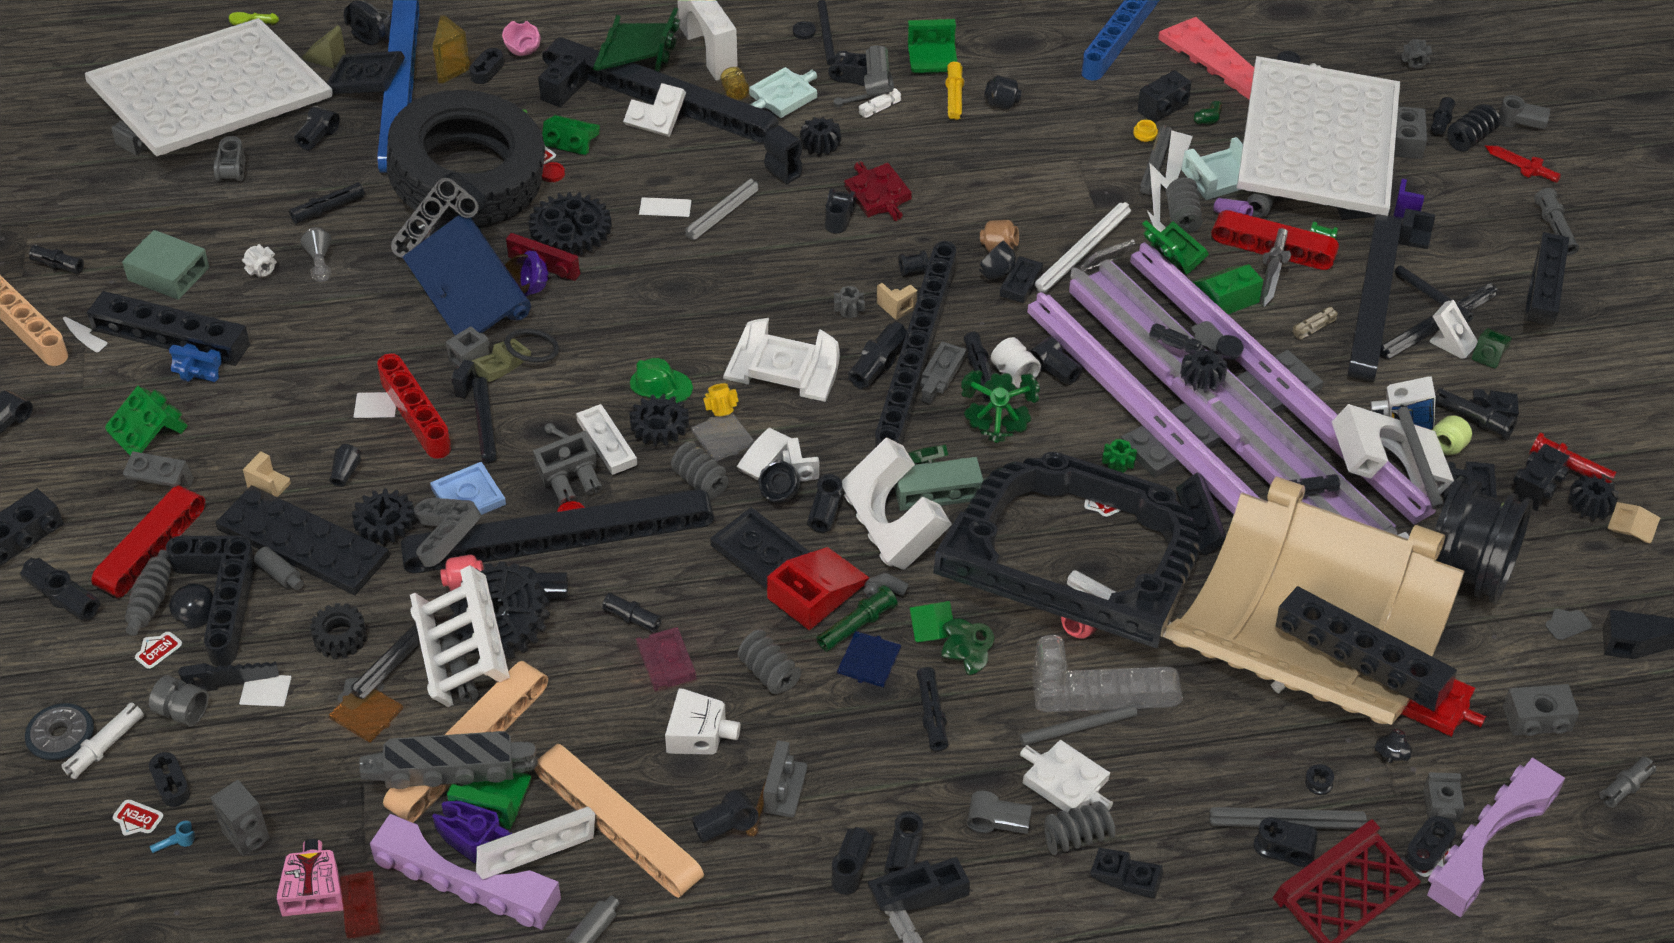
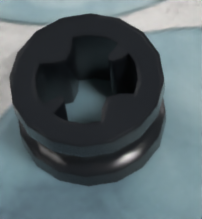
[1305,764,1334,795]

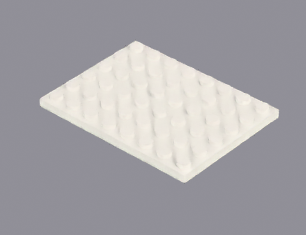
[85,18,332,156]
[1237,56,1400,216]

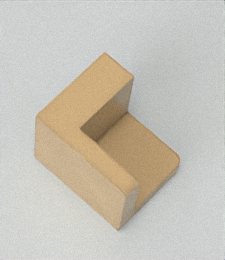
[877,283,917,320]
[243,451,291,497]
[1608,502,1660,543]

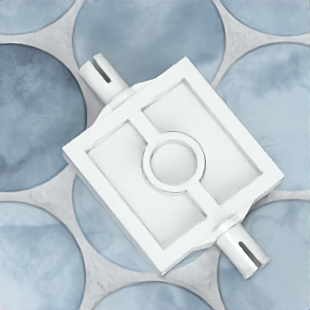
[1020,740,1113,813]

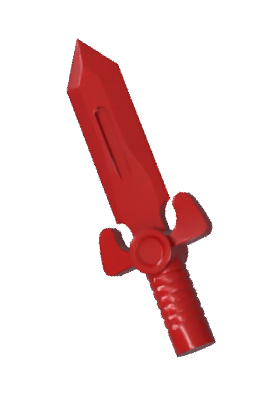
[1485,145,1561,183]

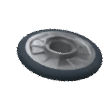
[25,703,94,760]

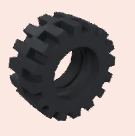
[310,603,367,659]

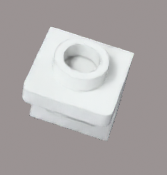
[782,438,819,481]

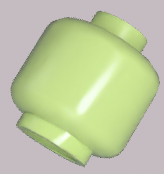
[1432,416,1472,456]

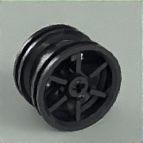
[1434,476,1533,604]

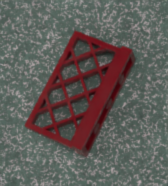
[1273,819,1421,943]

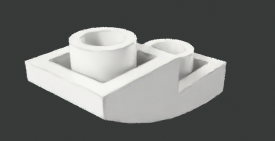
[737,428,791,480]

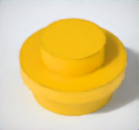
[1133,120,1158,142]

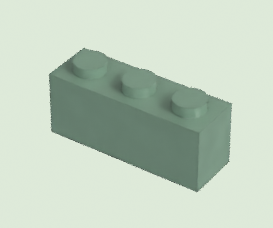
[894,457,983,511]

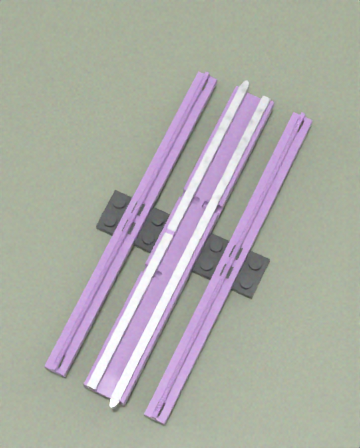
[1027,242,1436,535]

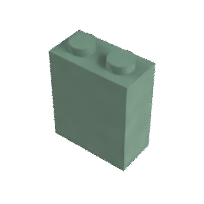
[122,230,210,300]

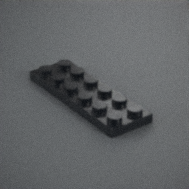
[215,485,390,596]

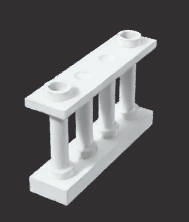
[410,565,510,707]

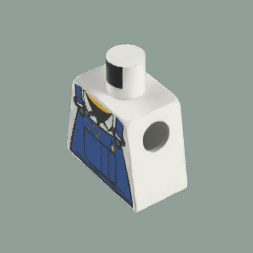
[1371,376,1435,430]

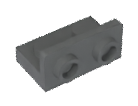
[123,451,194,488]
[763,740,807,818]

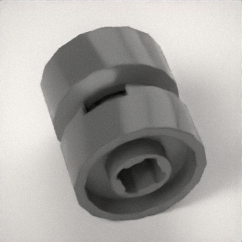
[149,675,209,727]

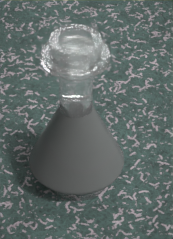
[300,227,332,282]

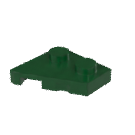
[907,444,948,464]

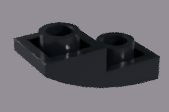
[1090,847,1164,899]

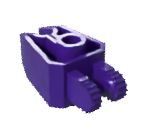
[432,801,512,863]

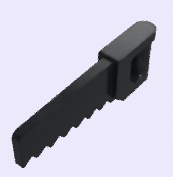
[178,661,279,692]

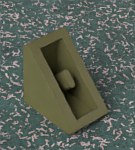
[302,25,346,69]

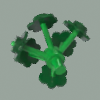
[961,370,1040,443]

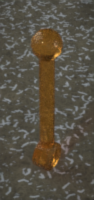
[746,780,766,836]

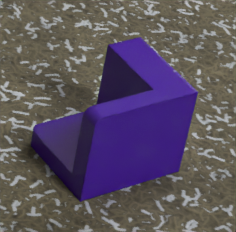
[1393,179,1424,218]

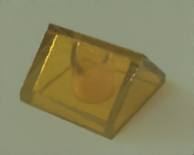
[433,15,470,83]

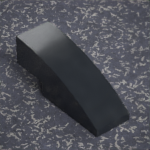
[868,856,970,911]

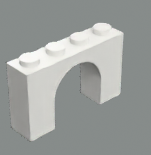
[678,0,738,81]
[1332,404,1454,496]
[842,437,952,570]

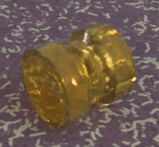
[720,67,749,100]

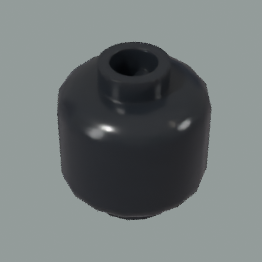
[984,75,1021,110]

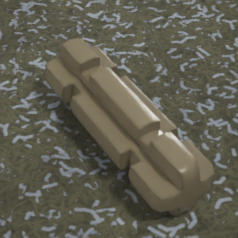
[1292,307,1338,340]

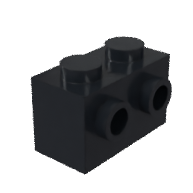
[1137,70,1192,123]
[1513,443,1570,511]

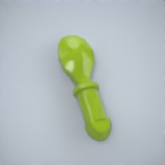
[229,12,279,25]

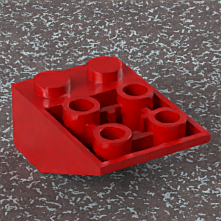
[767,547,869,630]

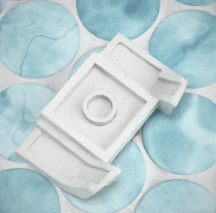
[723,318,840,402]

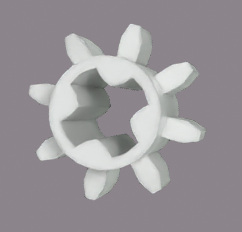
[242,244,277,278]

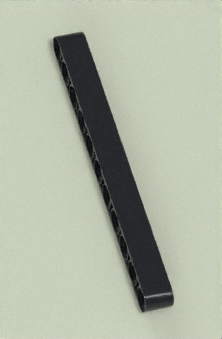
[542,37,779,143]
[875,241,956,448]
[401,490,714,573]

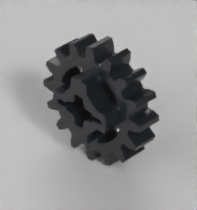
[629,394,689,446]
[352,488,416,544]

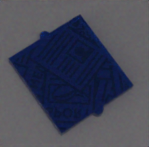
[837,631,901,688]

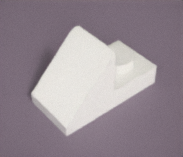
[1430,300,1478,359]

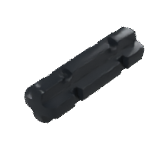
[1149,323,1202,353]
[1289,474,1341,495]

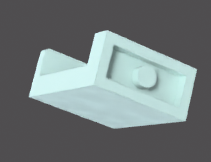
[1181,137,1243,200]

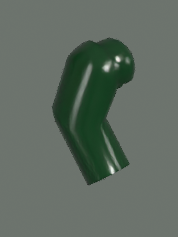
[1194,101,1222,125]

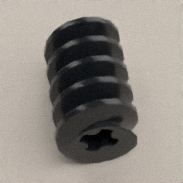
[1447,104,1501,152]

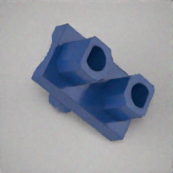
[169,344,221,382]

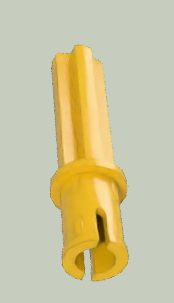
[945,62,964,120]

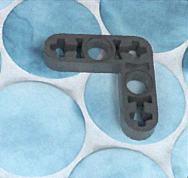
[413,498,481,567]

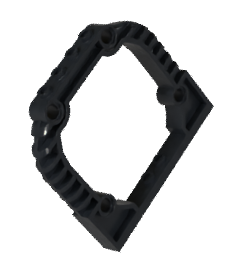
[933,452,1201,648]

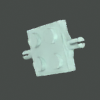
[749,67,817,118]

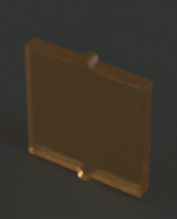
[329,689,403,743]

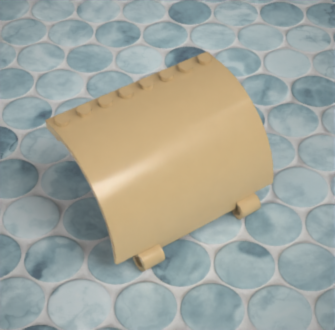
[1164,476,1465,725]

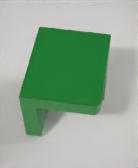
[910,601,953,642]

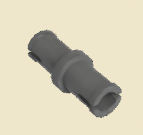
[1599,756,1657,808]

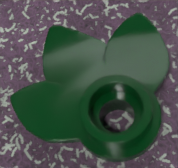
[941,619,994,676]

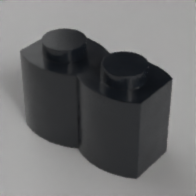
[764,125,802,185]

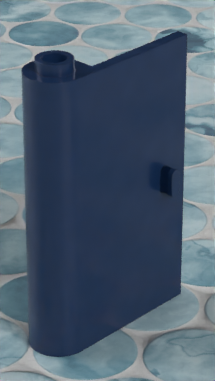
[403,215,531,336]

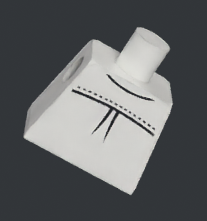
[665,688,740,754]

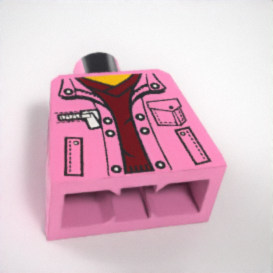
[277,839,345,916]

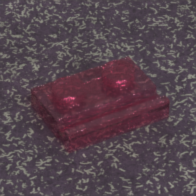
[636,627,696,691]

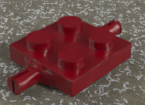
[844,161,912,221]

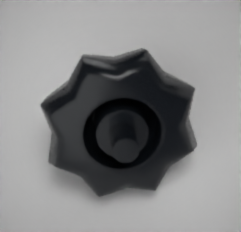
[1374,729,1412,763]

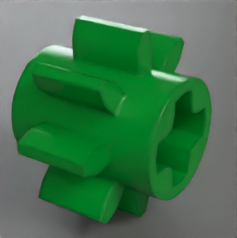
[1102,439,1137,473]

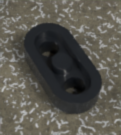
[1406,816,1456,871]

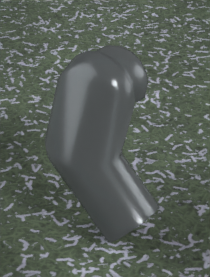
[864,573,908,598]

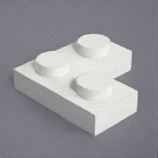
[623,83,686,137]

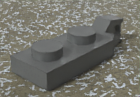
[920,342,967,404]

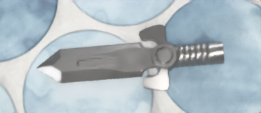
[1260,228,1291,307]

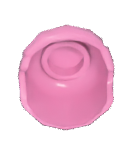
[502,21,541,56]

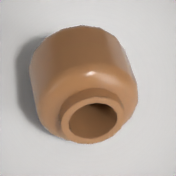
[980,220,1019,253]

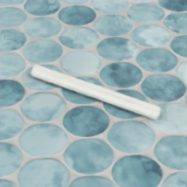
[1035,202,1131,293]

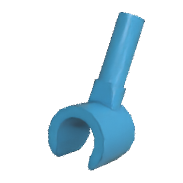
[150,821,195,853]

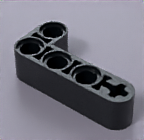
[391,172,485,258]

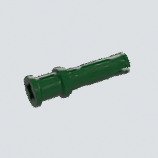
[816,585,898,652]

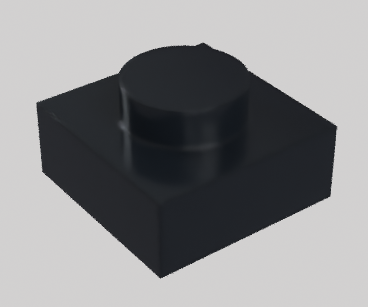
[451,359,476,399]

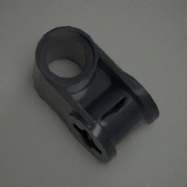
[828,51,867,86]
[825,188,856,234]
[1253,817,1318,867]

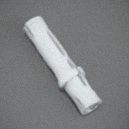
[62,703,144,779]

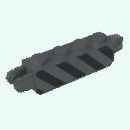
[359,731,538,789]

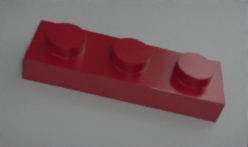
[506,233,580,281]

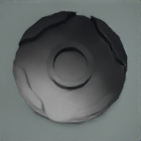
[343,0,386,45]

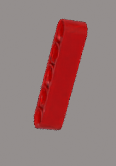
[1211,210,1339,270]
[377,354,451,459]
[91,485,205,598]

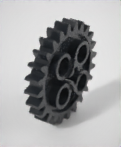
[528,192,612,255]

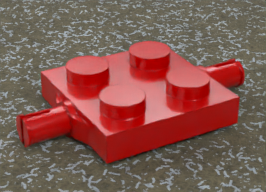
[1401,679,1486,737]

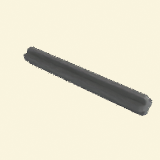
[1209,807,1367,830]

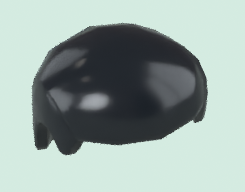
[979,240,1016,280]
[758,460,801,503]
[169,584,213,629]

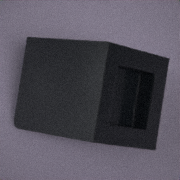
[1398,208,1436,249]

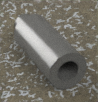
[254,547,304,590]
[565,896,620,943]

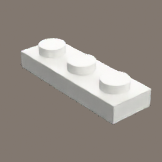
[576,404,637,475]

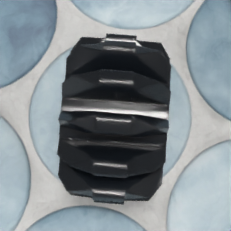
[800,116,842,156]
[1180,347,1228,393]
[1568,473,1619,522]

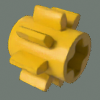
[703,383,739,416]

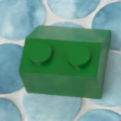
[1192,264,1264,314]

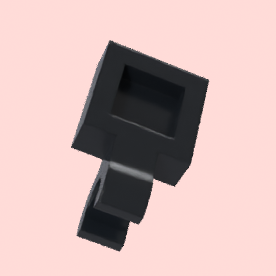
[1469,389,1519,418]

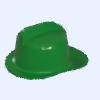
[630,358,693,403]

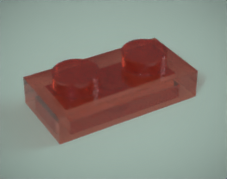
[340,871,380,939]

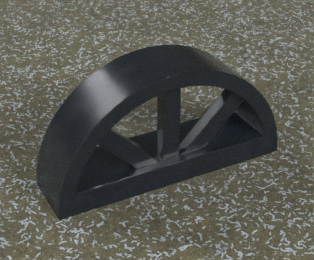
[1524,232,1570,326]

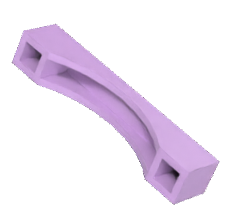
[1427,758,1565,918]
[370,814,561,930]

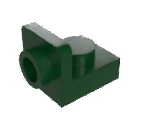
[1472,328,1512,368]

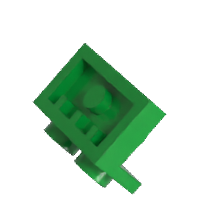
[542,115,600,155]

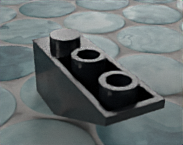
[1603,609,1674,659]

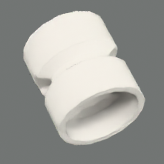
[991,337,1041,388]

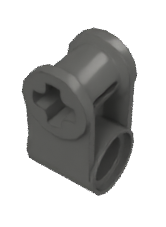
[214,136,246,181]

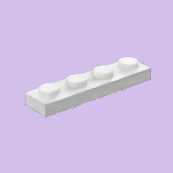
[476,806,595,879]

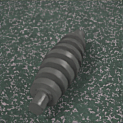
[125,550,171,636]

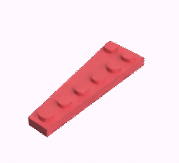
[1158,17,1254,100]

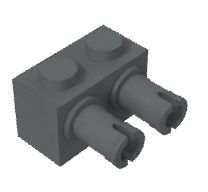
[533,431,603,505]

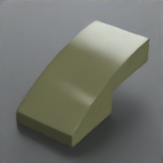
[472,338,531,383]

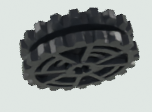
[450,561,550,659]

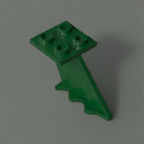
[593,7,681,72]

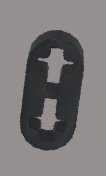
[469,48,504,84]
[149,752,190,807]

